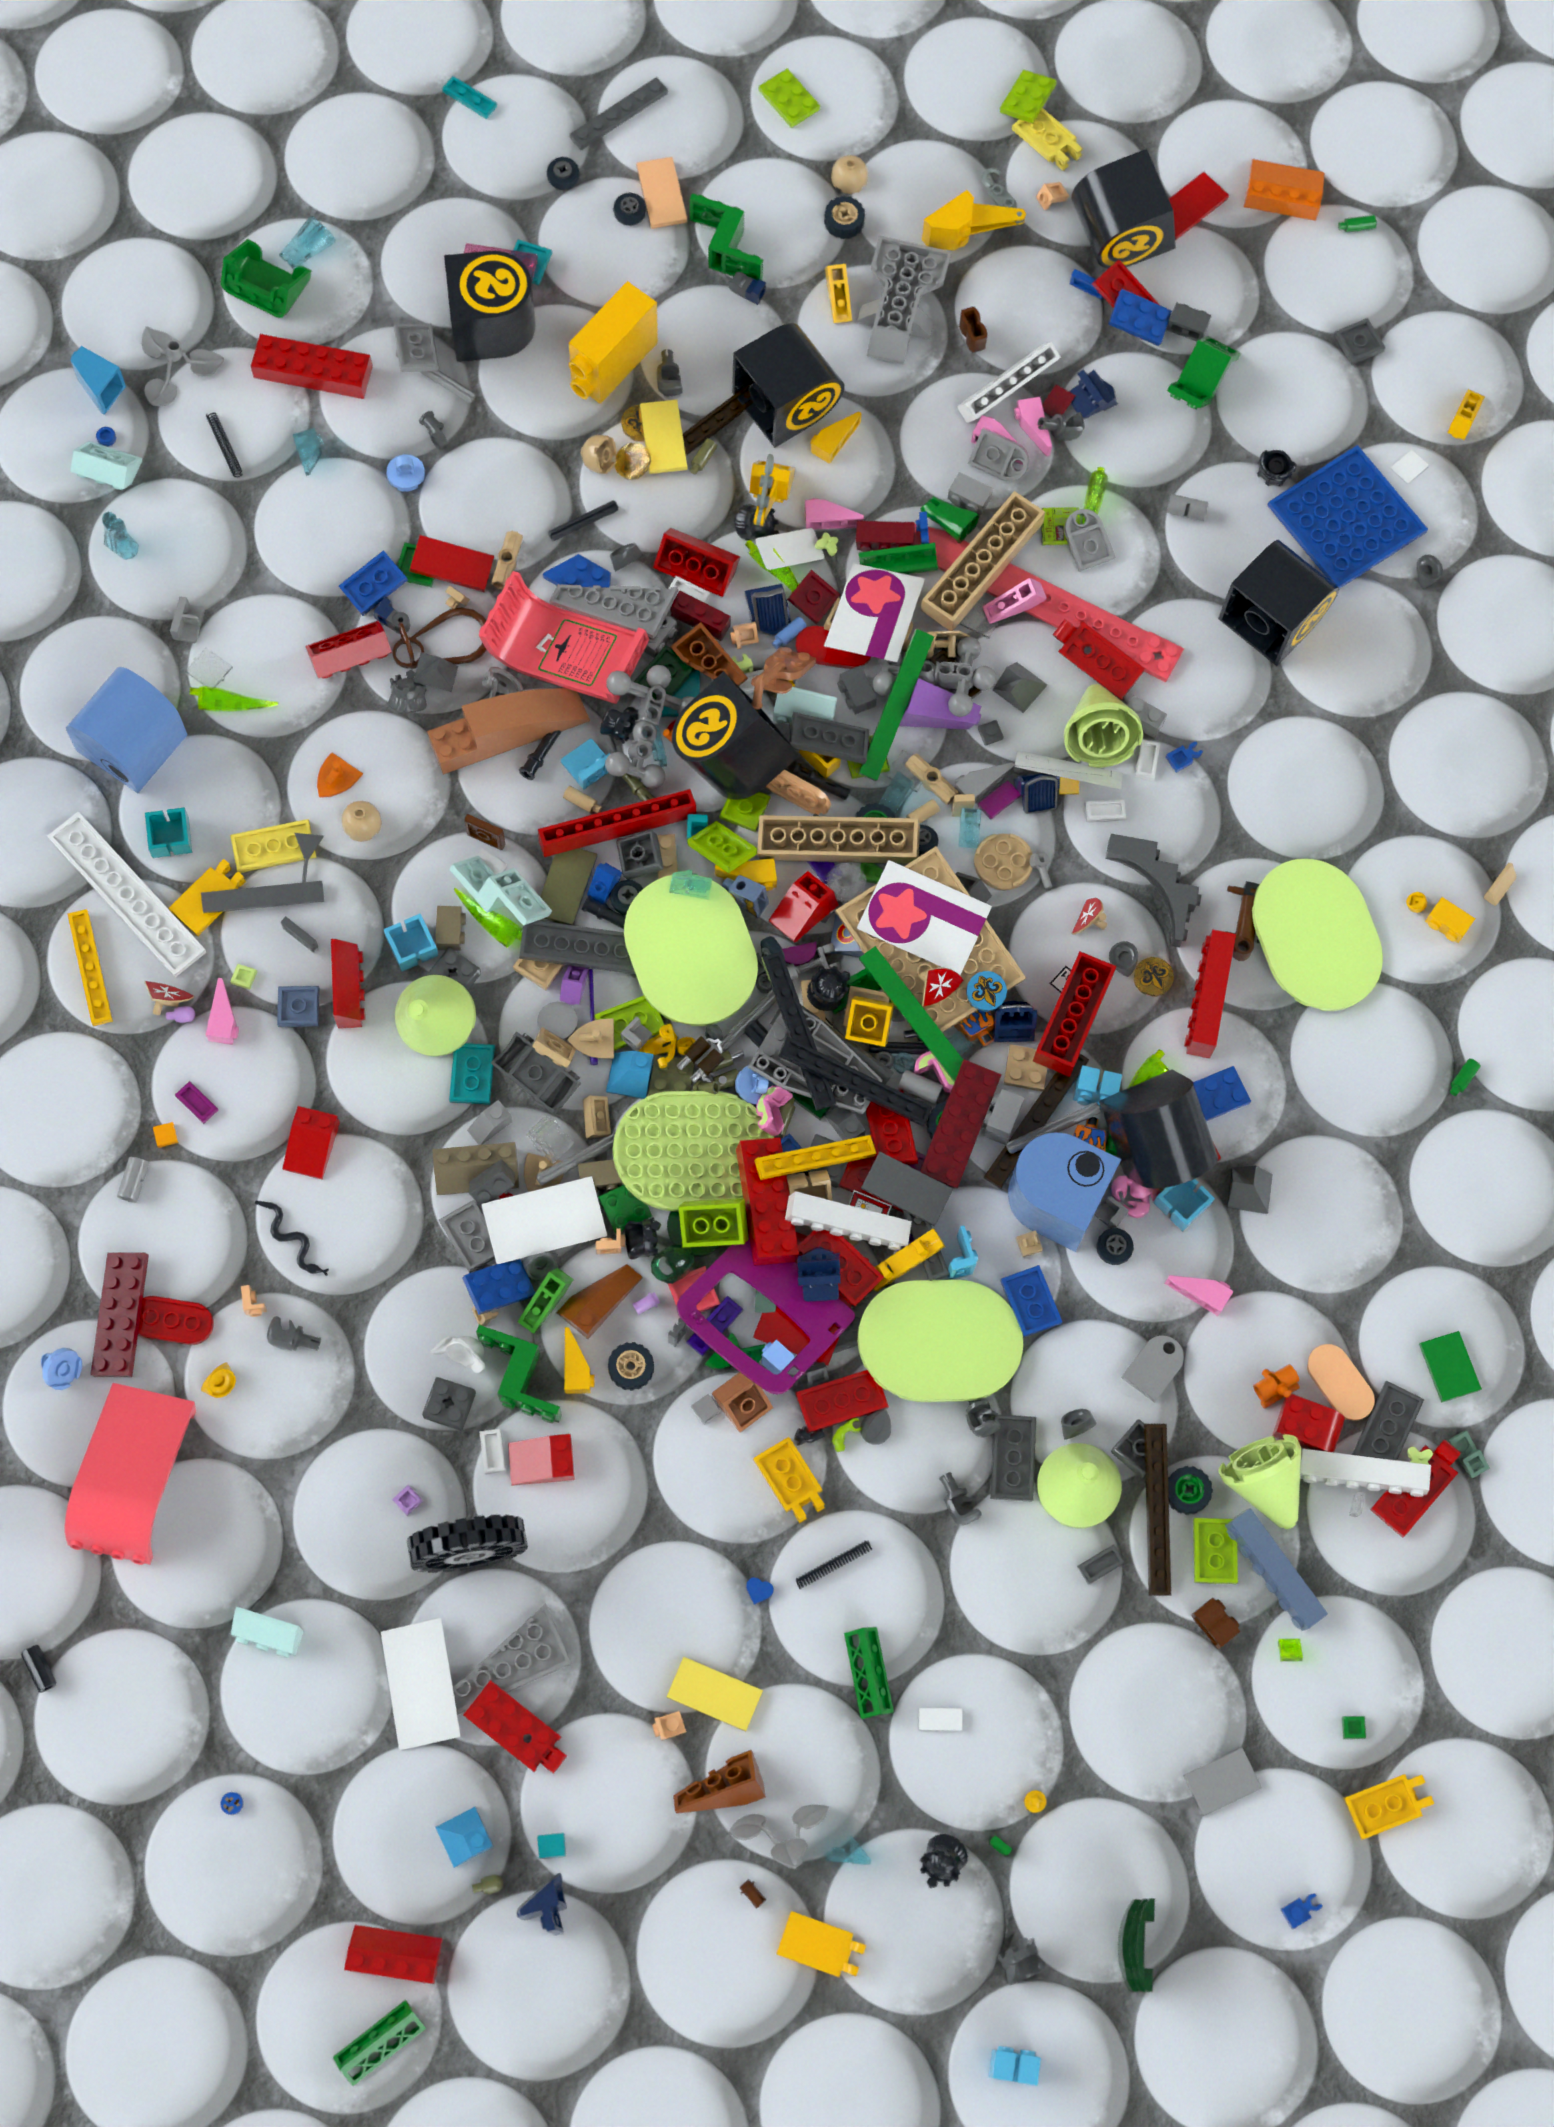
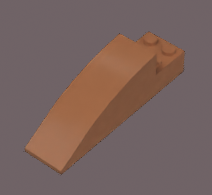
[427,688,590,775]

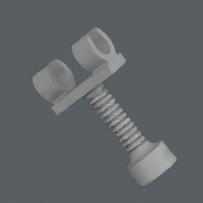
[787,943,842,981]

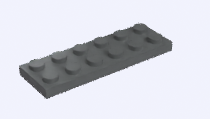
[519,921,635,974]

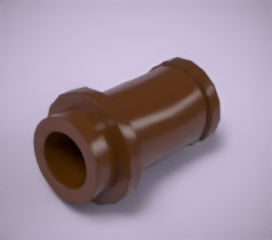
[739,1879,767,1909]

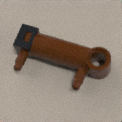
[1225,881,1259,961]

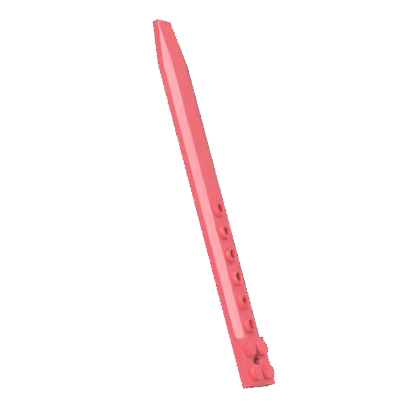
[914,524,1184,682]

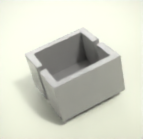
[982,1089,1025,1145]

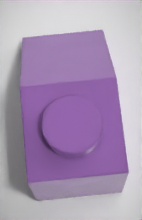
[559,966,589,1005]

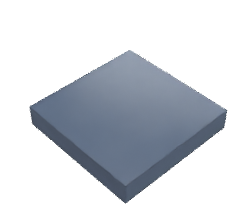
[277,986,320,1027]

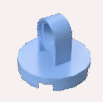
[387,454,425,492]
[735,1065,776,1104]
[41,1348,82,1390]

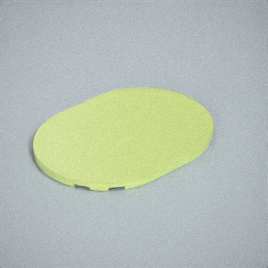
[1252,859,1383,1011]
[624,874,758,1026]
[613,1091,774,1211]
[858,1280,1023,1402]

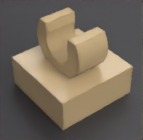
[445,586,470,608]
[1016,1230,1043,1257]
[472,1306,499,1326]

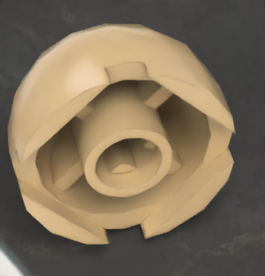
[831,155,868,194]
[581,435,616,474]
[341,801,382,842]

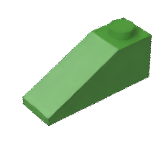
[517,1268,574,1334]

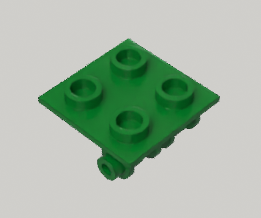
[599,1185,652,1234]

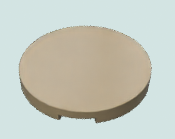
[974,833,1033,890]

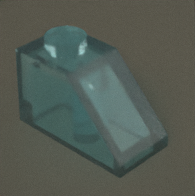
[292,428,324,476]

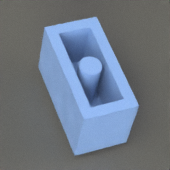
[761,1340,795,1374]

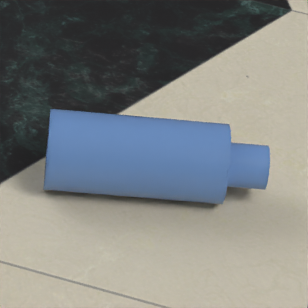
[772,616,807,649]

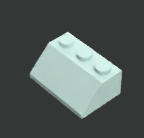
[70,441,142,490]
[773,687,837,725]
[231,1606,304,1658]

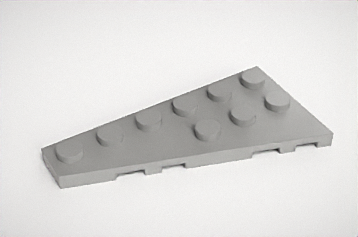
[550,585,679,639]
[453,1603,571,1715]

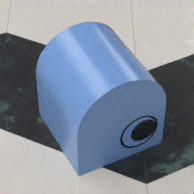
[66,667,187,793]
[1008,1133,1121,1252]

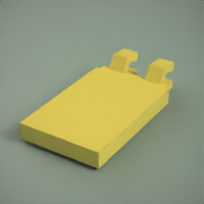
[1012,108,1083,171]

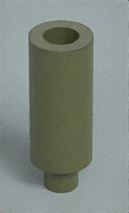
[690,439,718,474]
[776,1098,796,1138]

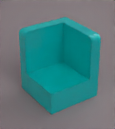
[687,814,708,844]
[537,1833,566,1859]

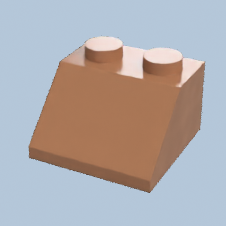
[712,1372,773,1433]

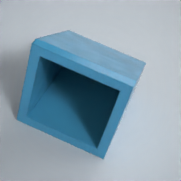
[70,346,126,415]

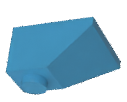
[606,1050,654,1099]
[435,1807,494,1868]

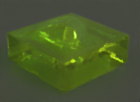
[1278,1639,1303,1661]

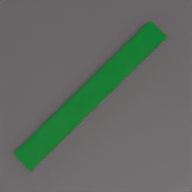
[858,629,934,781]
[859,946,963,1082]

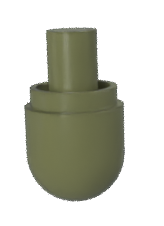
[472,1875,503,1895]

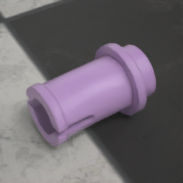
[632,1292,660,1315]

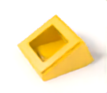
[1059,777,1079,794]

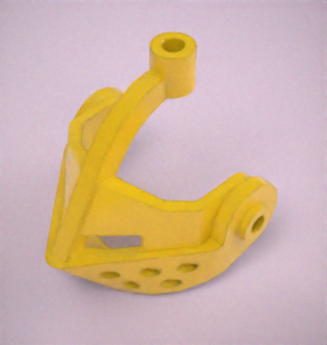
[639,1024,678,1068]

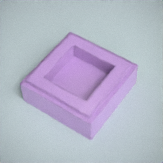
[392,1485,423,1515]

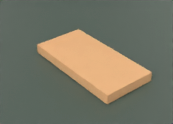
[636,157,687,229]

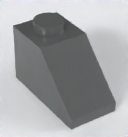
[824,1106,866,1140]

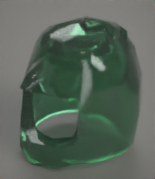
[651,1244,695,1284]

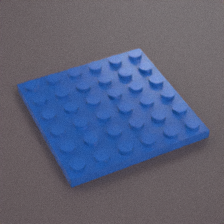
[1267,445,1428,588]

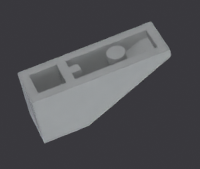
[955,762,1015,804]

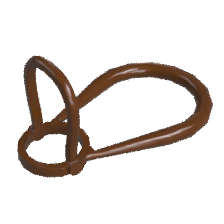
[392,607,487,669]

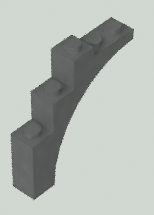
[1106,833,1201,947]

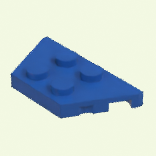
[543,554,611,588]

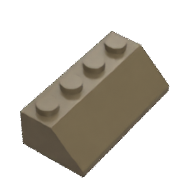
[433,1142,519,1195]

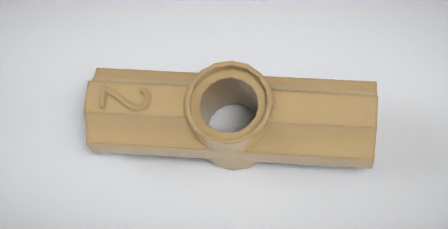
[492,530,523,590]
[905,753,959,805]

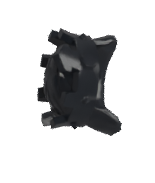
[1257,450,1296,486]
[734,504,779,540]
[600,706,639,744]
[807,966,850,1011]
[625,1217,661,1260]
[920,1833,968,1888]

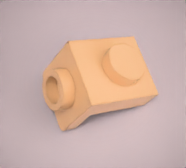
[730,622,759,649]

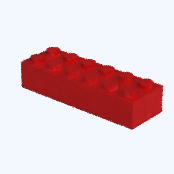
[251,334,373,399]
[1184,929,1236,1059]
[1033,951,1117,1077]
[736,1137,799,1266]

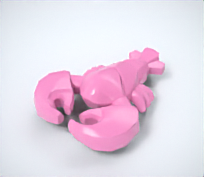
[1111,1176,1161,1218]

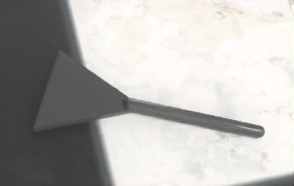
[295,833,324,882]

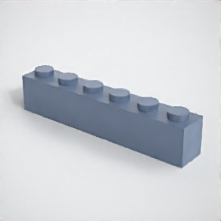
[1225,1508,1328,1631]

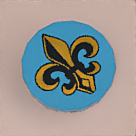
[966,971,1007,1012]

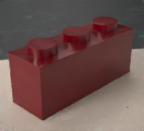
[856,521,915,552]
[670,591,731,641]

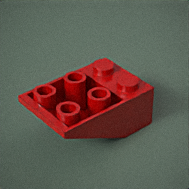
[769,871,838,943]

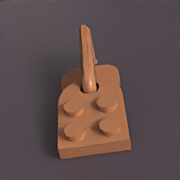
[751,647,816,710]

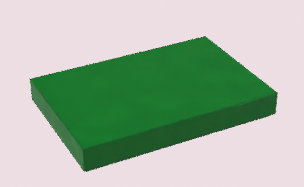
[1419,1331,1482,1403]

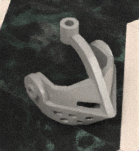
[482,667,524,698]

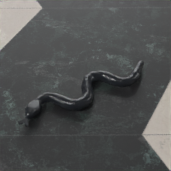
[255,1200,329,1276]

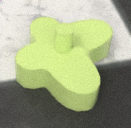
[815,532,838,556]
[1407,1447,1433,1465]

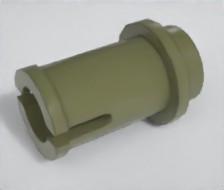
[693,1080,720,1094]

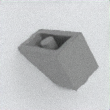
[467,1100,512,1145]

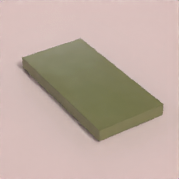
[540,848,597,925]

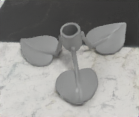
[142,326,224,406]
[729,1805,829,1869]

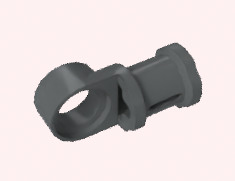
[419,411,448,449]

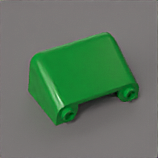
[221,239,312,318]

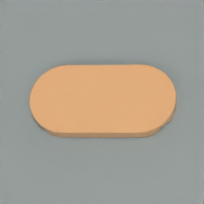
[766,770,831,815]
[1307,1344,1375,1421]

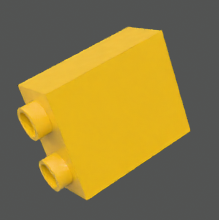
[568,281,658,404]

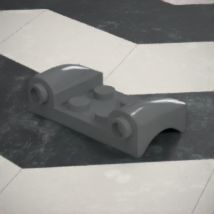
[491,1031,581,1115]

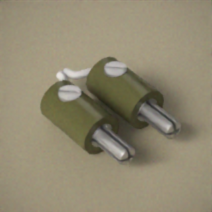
[702,1049,744,1091]

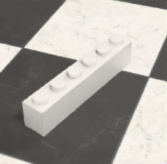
[957,342,1061,422]
[785,1192,912,1251]
[1300,1449,1431,1497]

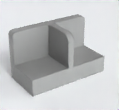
[170,596,205,643]

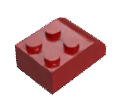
[1272,1393,1345,1453]

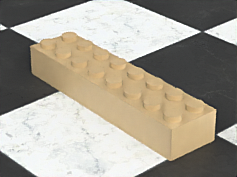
[921,491,1045,631]
[757,815,920,864]

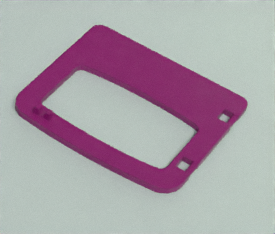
[676,1231,855,1395]

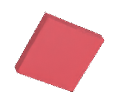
[667,1266,720,1313]

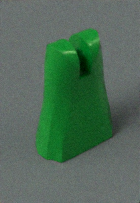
[920,496,980,543]

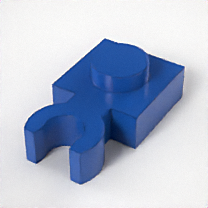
[915,512,929,544]
[1165,742,1203,773]
[1280,1893,1322,1929]

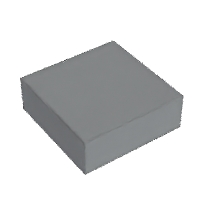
[691,1394,720,1424]

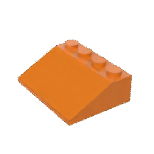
[1244,159,1324,221]

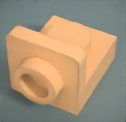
[1036,182,1069,210]
[596,1229,625,1254]
[241,1285,267,1317]
[652,1711,686,1741]

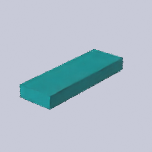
[442,76,497,119]

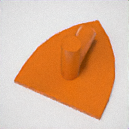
[317,752,363,798]

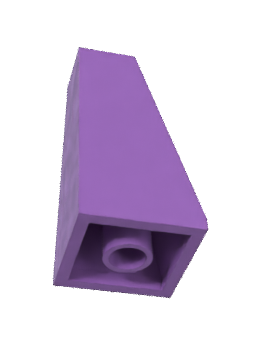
[899,678,982,729]

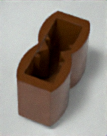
[959,306,988,353]
[1191,1598,1240,1649]

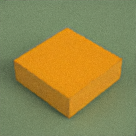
[153,1122,178,1148]

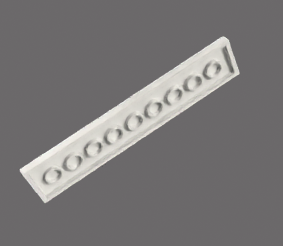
[47,811,206,978]

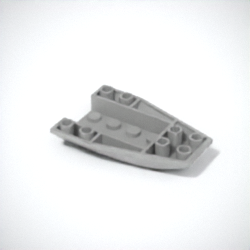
[748,1010,883,1114]

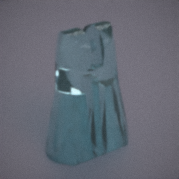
[279,216,336,269]
[102,512,139,560]

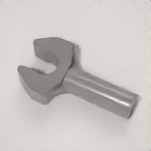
[1030,852,1052,889]

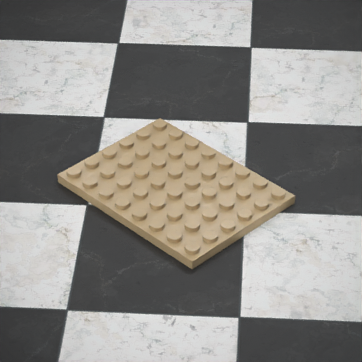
[835,847,1026,1033]

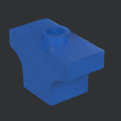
[587,863,623,904]

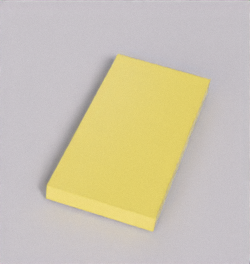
[640,400,687,474]
[230,819,317,873]
[666,1656,763,1732]

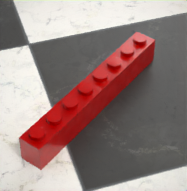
[538,789,696,857]

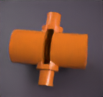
[1253,1364,1300,1409]

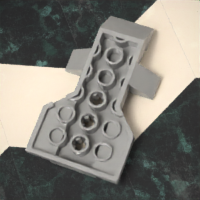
[857,236,952,364]

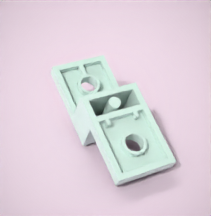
[449,856,552,926]

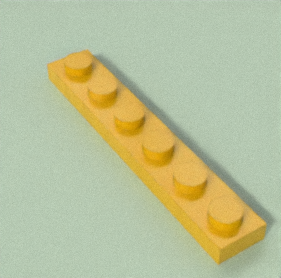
[67,909,113,1027]
[755,1135,876,1180]

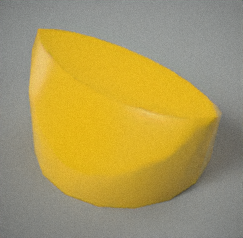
[201,1362,236,1398]

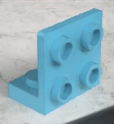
[561,738,610,790]
[948,1225,978,1280]

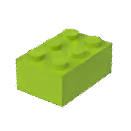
[679,1198,749,1247]

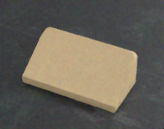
[1484,862,1517,906]
[583,1095,611,1138]

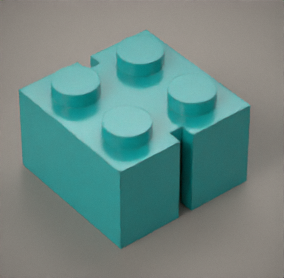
[145,807,192,858]

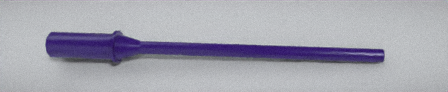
[589,969,598,1065]

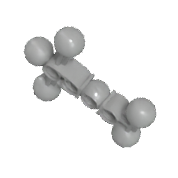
[872,637,997,717]
[605,665,695,789]

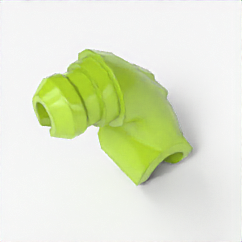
[832,1418,862,1452]

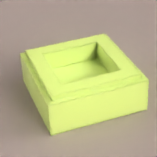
[230,964,257,990]

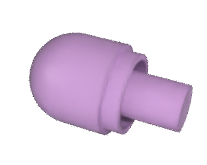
[166,1006,195,1023]

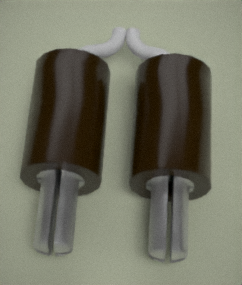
[677,1036,724,1083]

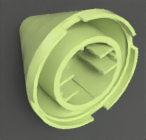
[1064,684,1143,767]
[395,975,476,1056]
[1219,1434,1301,1529]
[1037,1443,1122,1528]

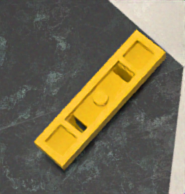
[874,1228,946,1292]

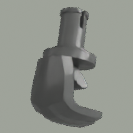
[657,349,683,396]
[1037,412,1085,441]
[267,1316,321,1351]
[966,1399,1003,1438]
[939,1472,982,1525]

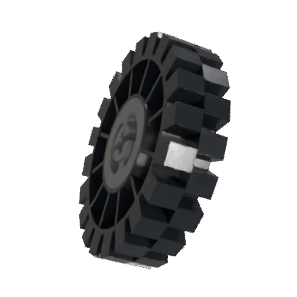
[407,1515,528,1573]

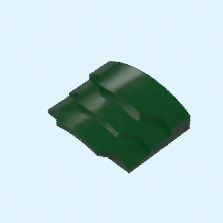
[1118,1898,1155,1993]

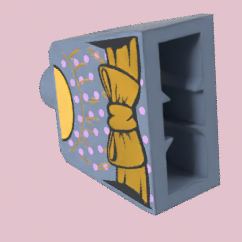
[722,875,769,918]

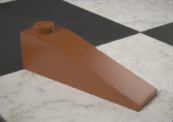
[670,623,748,686]
[557,1264,643,1339]
[673,1750,766,1814]

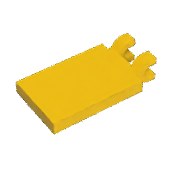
[168,859,246,936]
[753,1437,825,1524]
[1344,1774,1435,1840]
[776,1911,866,1977]

